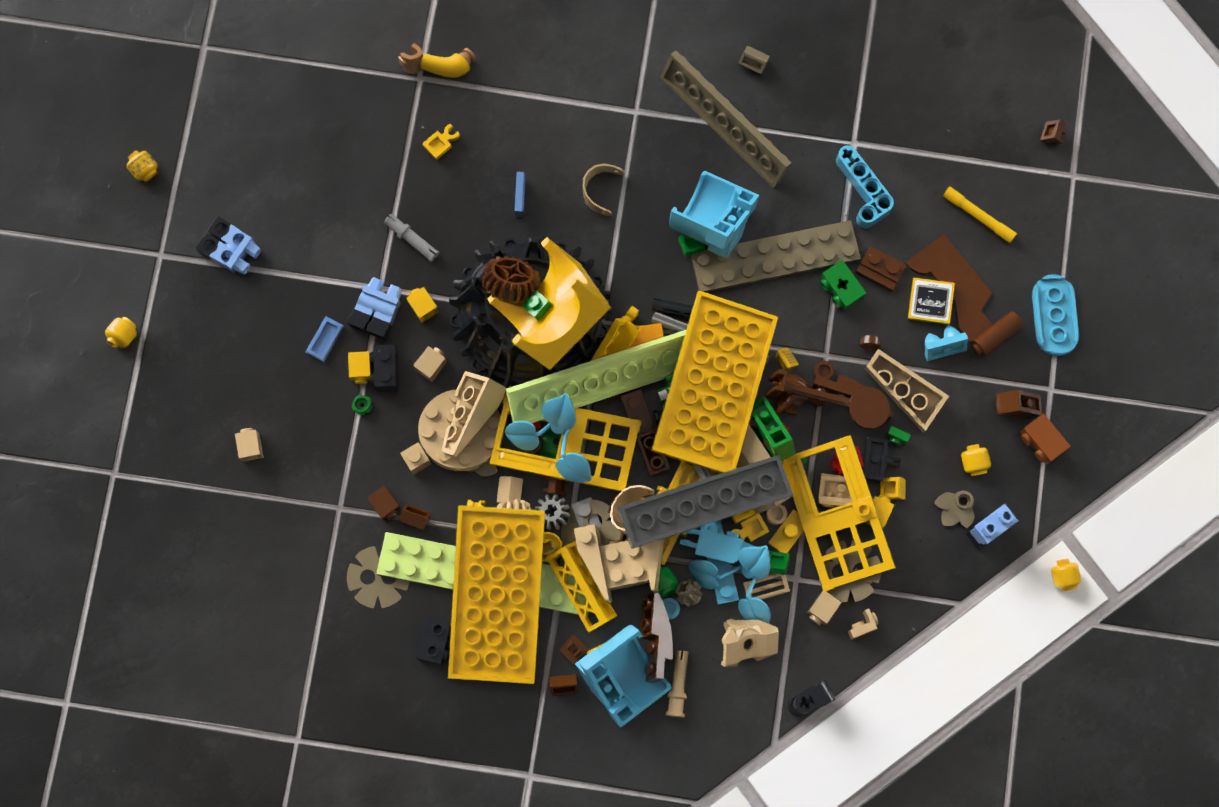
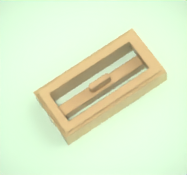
[743,574,790,600]

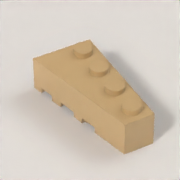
[865,349,949,432]

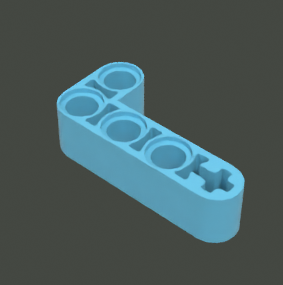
[836,145,894,229]

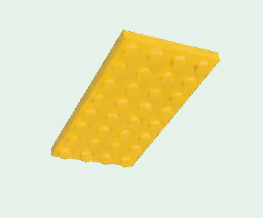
[651,291,778,473]
[448,505,545,684]

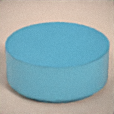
[662,598,680,620]

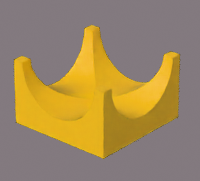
[488,237,611,370]

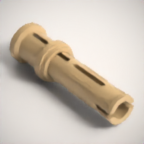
[665,650,689,718]

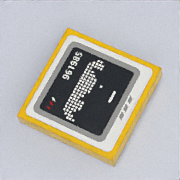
[908,278,955,325]

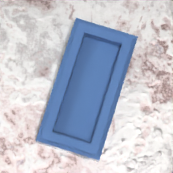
[515,172,526,217]
[306,316,345,363]

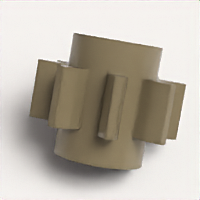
[675,579,702,607]

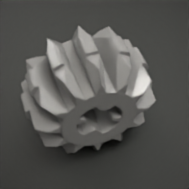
[534,494,571,530]

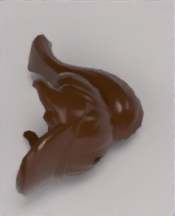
[776,374,825,417]

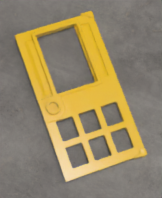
[489,392,642,492]
[781,435,896,592]

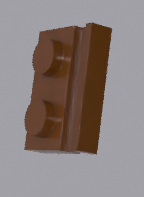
[856,246,906,292]

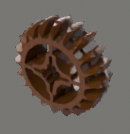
[481,256,540,304]

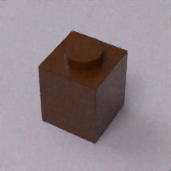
[367,486,401,521]

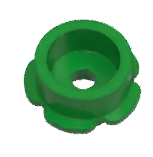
[352,395,372,415]

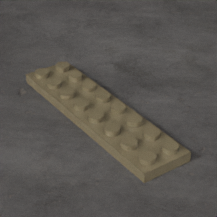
[660,51,791,188]
[691,220,861,293]

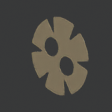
[561,500,621,546]
[819,540,881,602]
[347,546,410,608]

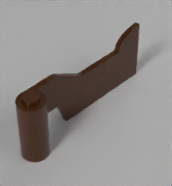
[905,234,1024,357]

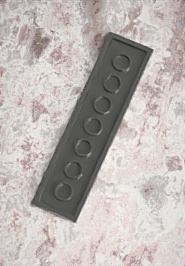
[618,455,793,549]

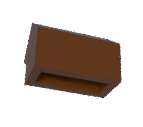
[399,504,431,532]
[549,674,578,696]

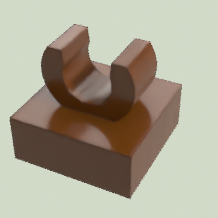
[1040,119,1067,144]
[543,476,567,496]
[558,634,589,665]

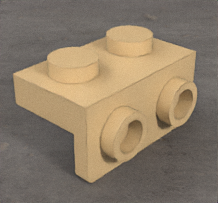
[818,473,853,508]

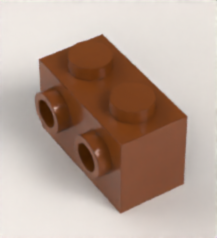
[1020,413,1070,465]

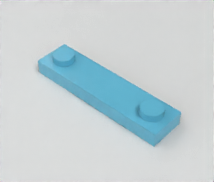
[700,520,739,605]

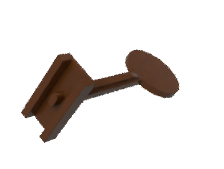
[765,369,890,429]

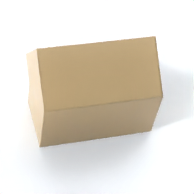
[497,476,523,503]

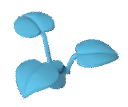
[505,393,592,483]
[688,546,771,624]

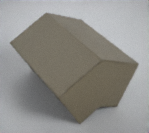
[739,45,770,74]

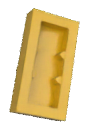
[768,510,804,553]

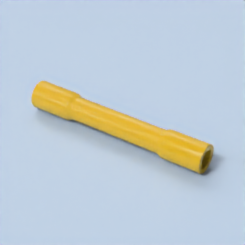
[943,186,1017,243]

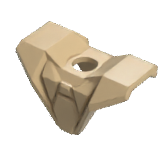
[721,619,779,667]

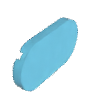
[1032,274,1079,356]

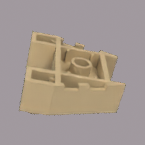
[574,524,665,603]

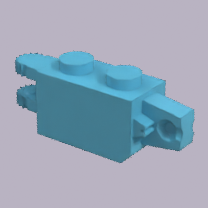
[680,526,756,563]

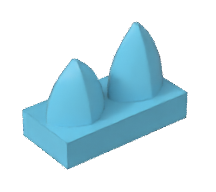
[924,325,968,361]

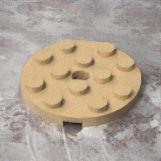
[418,389,501,471]

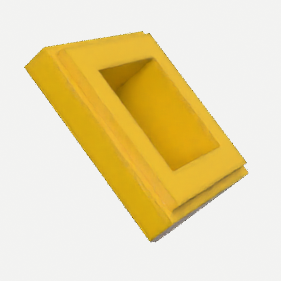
[775,348,799,372]
[880,477,906,500]

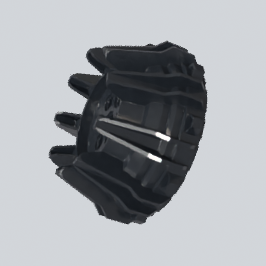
[449,231,612,388]

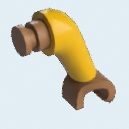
[399,44,475,78]

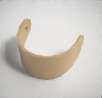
[583,163,625,216]
[610,485,655,536]

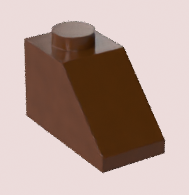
[996,390,1042,417]

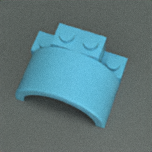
[669,171,759,258]
[575,625,672,728]

